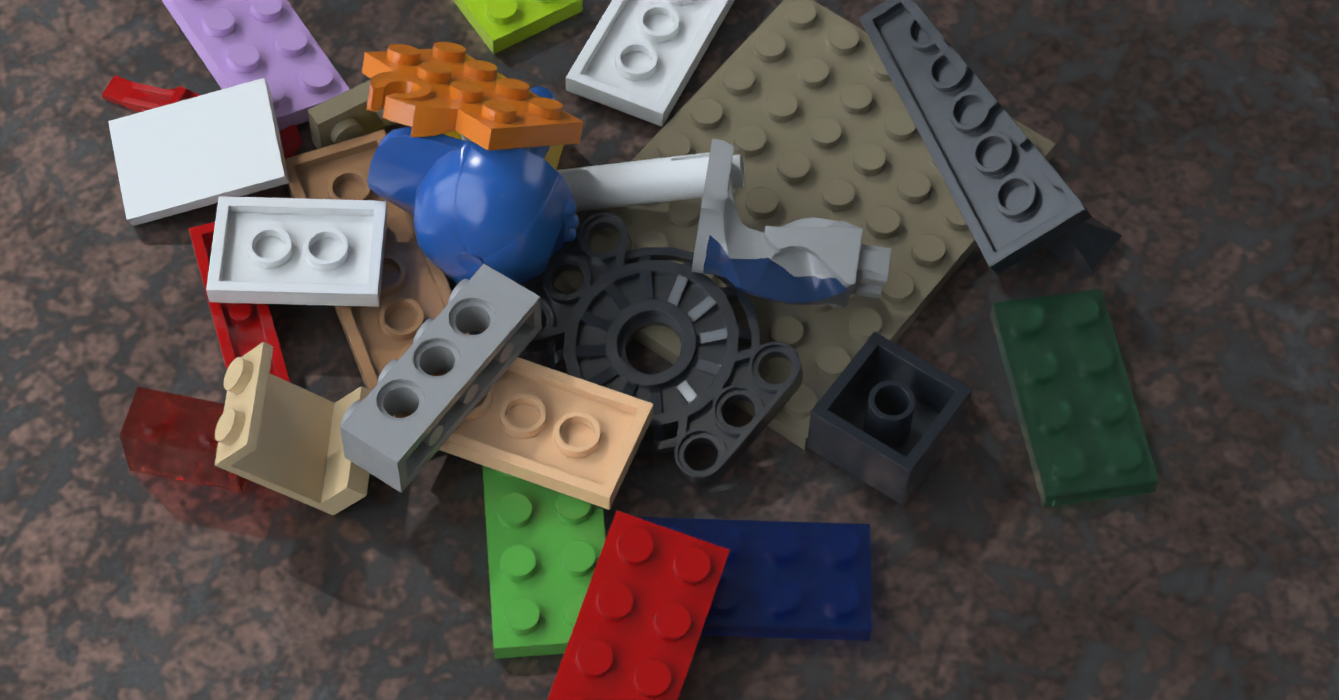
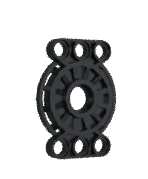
[524,212,803,486]

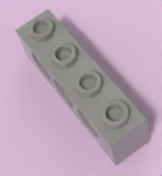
[340,264,542,493]

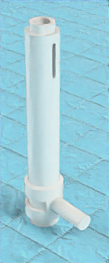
[461,134,746,212]

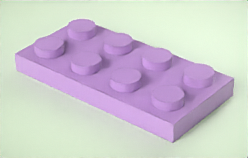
[162,0,350,131]

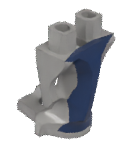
[691,139,892,309]

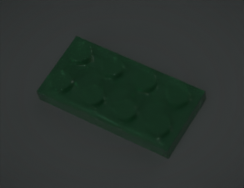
[990,288,1159,508]

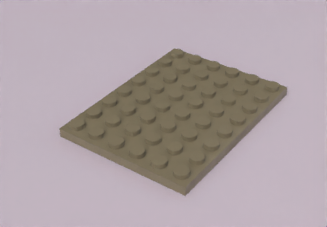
[554,0,1056,450]

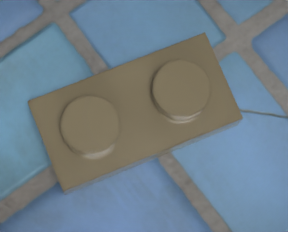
[307,79,397,149]

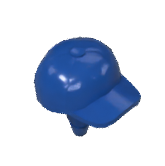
[367,86,579,286]

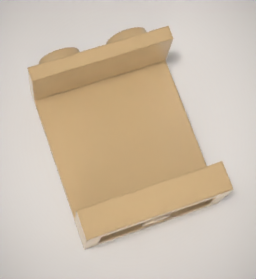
[215,342,371,515]

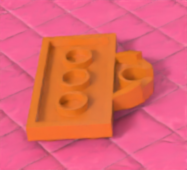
[362,42,584,151]

